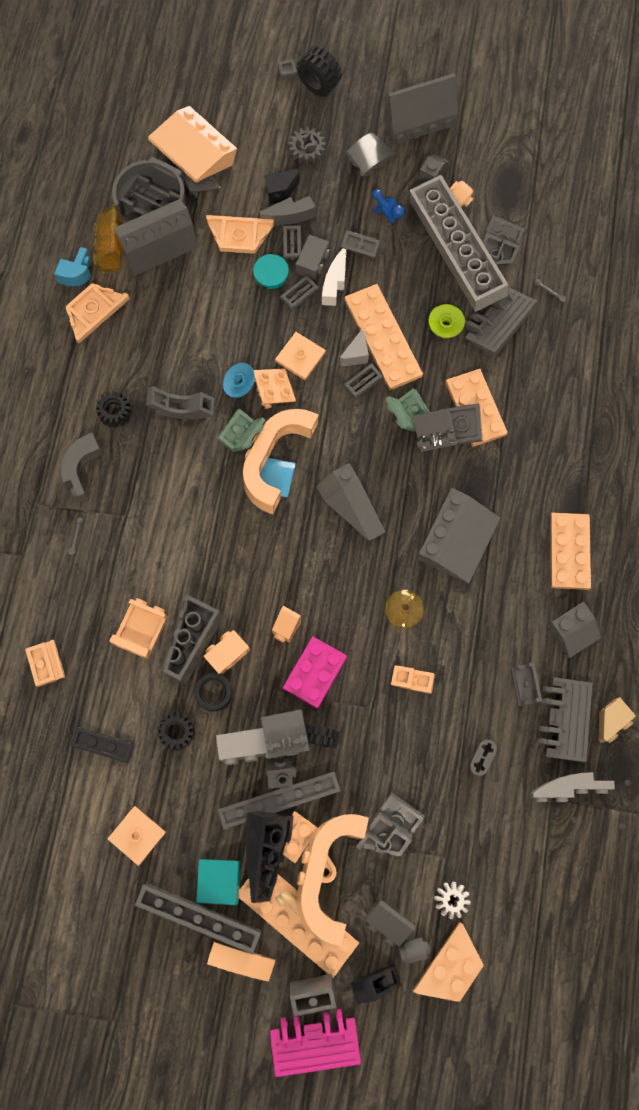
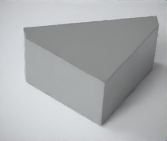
[340,330,369,367]

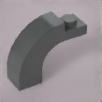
[146,386,215,419]
[61,433,103,502]

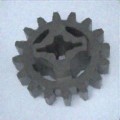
[289,127,326,164]

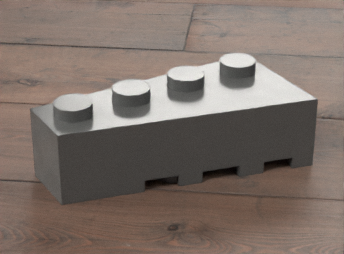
[163,594,224,685]

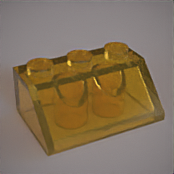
[93,205,122,272]

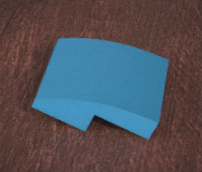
[260,458,296,498]

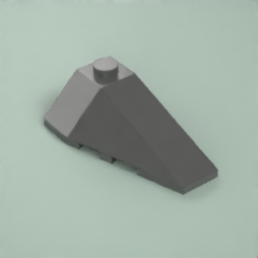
[316,463,386,542]

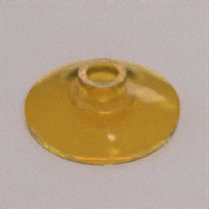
[385,590,424,628]

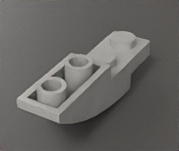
[529,773,615,802]

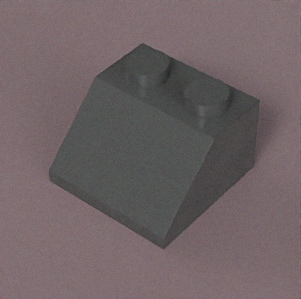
[547,602,601,658]
[364,897,416,947]

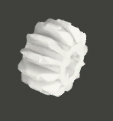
[434,882,470,919]

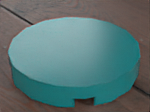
[253,254,289,289]

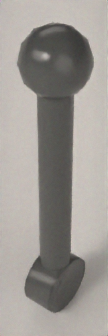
[534,279,566,303]
[68,517,83,556]

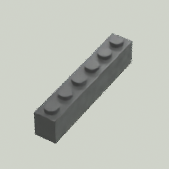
[135,883,262,954]

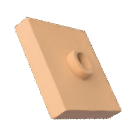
[275,332,326,381]
[108,806,166,866]

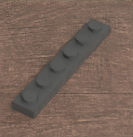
[218,772,340,830]

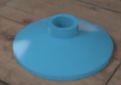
[223,363,255,398]

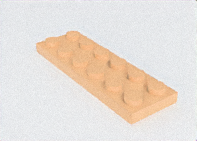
[344,284,423,391]
[239,874,359,978]

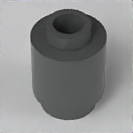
[398,937,430,964]

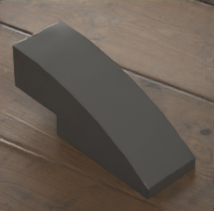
[259,196,316,225]

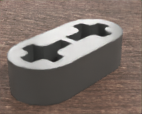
[469,739,497,776]

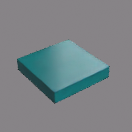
[196,859,241,905]

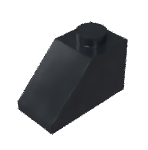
[264,169,300,203]
[350,964,402,1004]

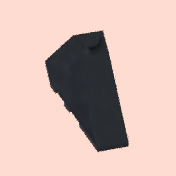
[245,812,294,903]

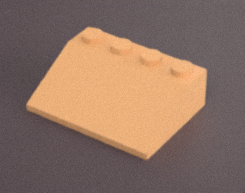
[148,106,237,182]

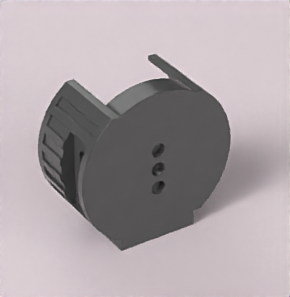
[112,156,188,224]

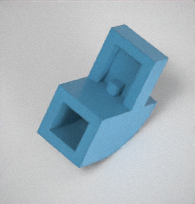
[54,247,91,287]

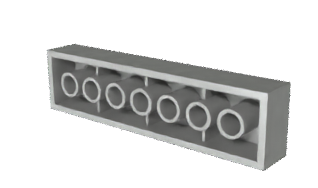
[409,175,509,312]

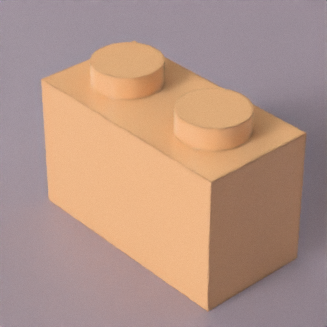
[204,630,250,675]

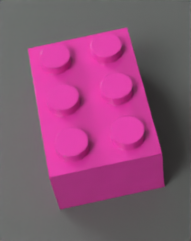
[283,637,347,710]

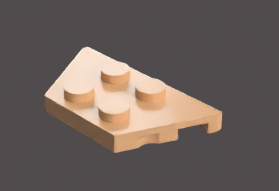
[206,215,274,254]
[65,283,130,343]
[413,922,484,1002]

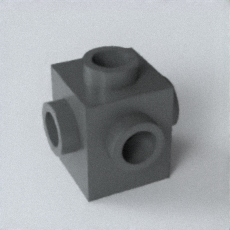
[265,757,296,789]

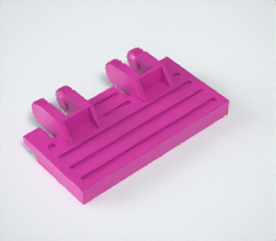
[270,1009,361,1077]

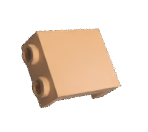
[109,598,168,660]

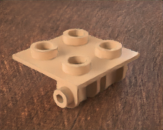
[254,369,296,409]

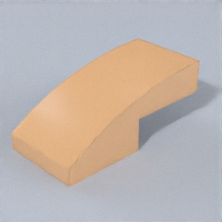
[391,665,435,694]

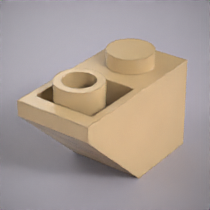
[598,697,636,743]

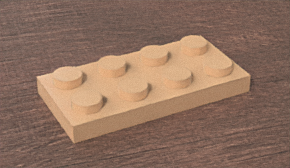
[445,369,507,447]
[550,513,591,590]

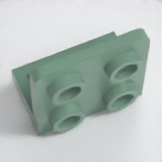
[386,389,430,432]
[216,409,265,452]

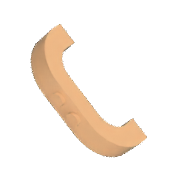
[243,409,318,514]
[297,814,369,946]

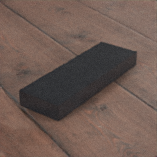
[70,727,135,764]

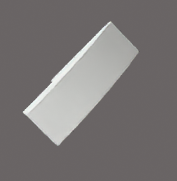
[322,249,346,306]

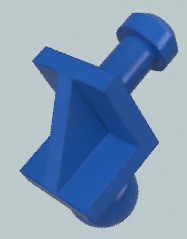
[371,189,405,224]

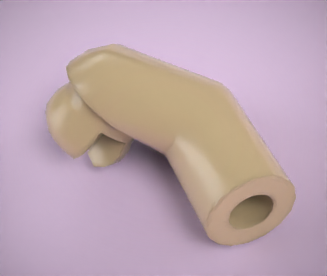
[276,891,299,916]

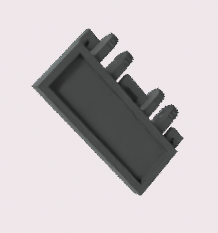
[464,287,537,356]
[538,677,592,763]

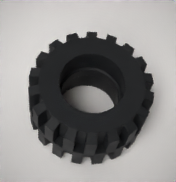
[296,46,342,97]

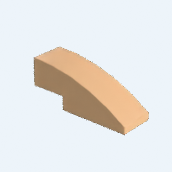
[207,940,275,982]

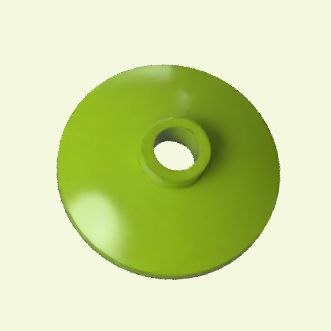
[429,304,465,338]

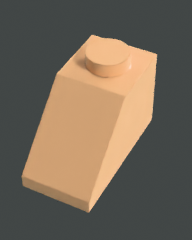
[272,606,301,643]

